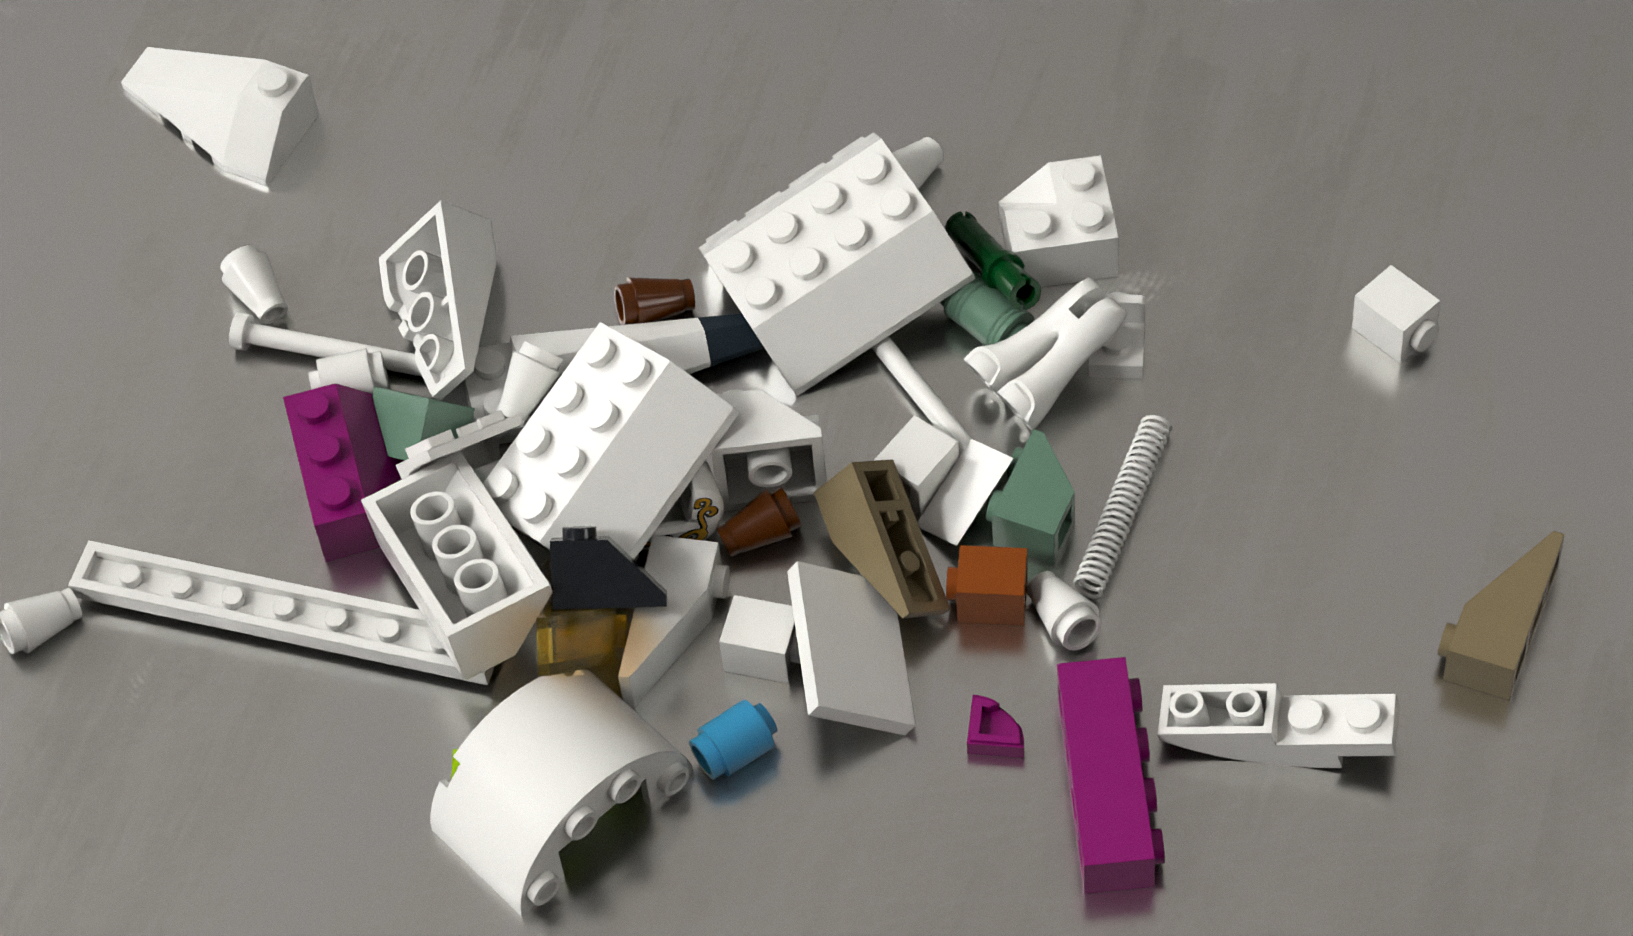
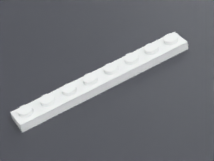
[68,540,495,685]

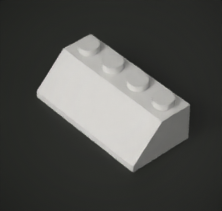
[361,451,553,681]

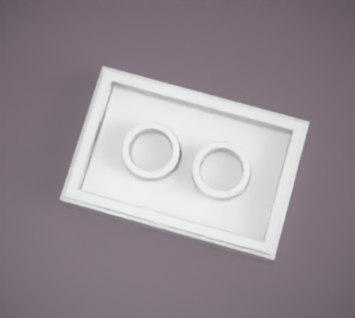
[787,561,916,736]

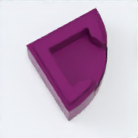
[967,695,1025,758]

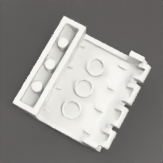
[699,132,976,396]
[483,322,740,559]

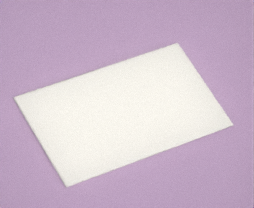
[917,439,1014,546]

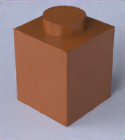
[946,545,1028,626]

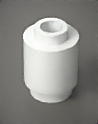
[308,348,390,394]

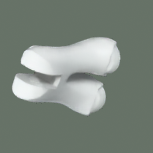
[964,277,1127,430]

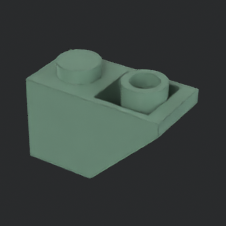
[986,429,1075,565]

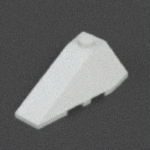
[121,47,319,186]
[379,200,497,400]

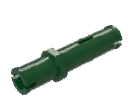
[945,211,1041,310]

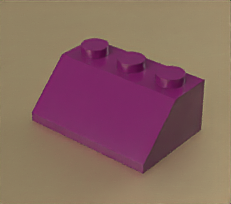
[283,383,404,562]

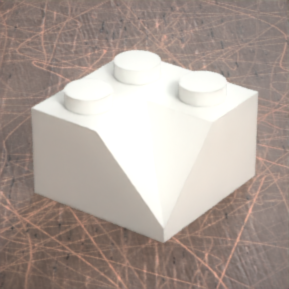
[998,155,1119,287]
[711,389,827,511]

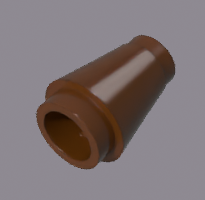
[614,277,695,325]
[716,487,802,557]

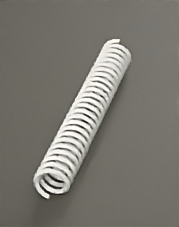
[1073,415,1173,599]

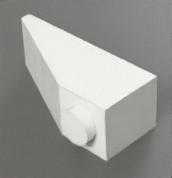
[618,535,730,707]

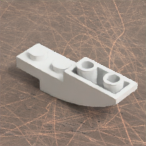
[1157,683,1400,768]

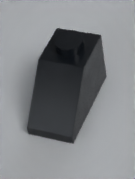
[550,526,667,610]

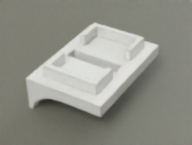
[396,410,523,479]

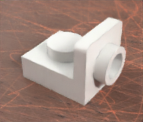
[1089,292,1146,379]

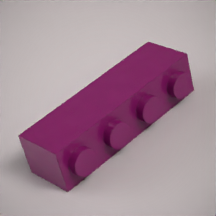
[1057,657,1165,894]

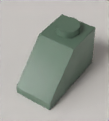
[372,386,475,461]

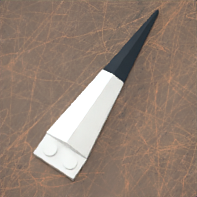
[463,313,764,444]

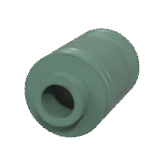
[940,272,1034,345]

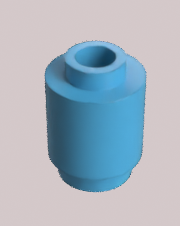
[689,699,778,780]

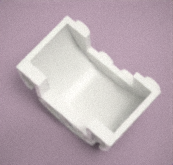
[430,668,694,917]

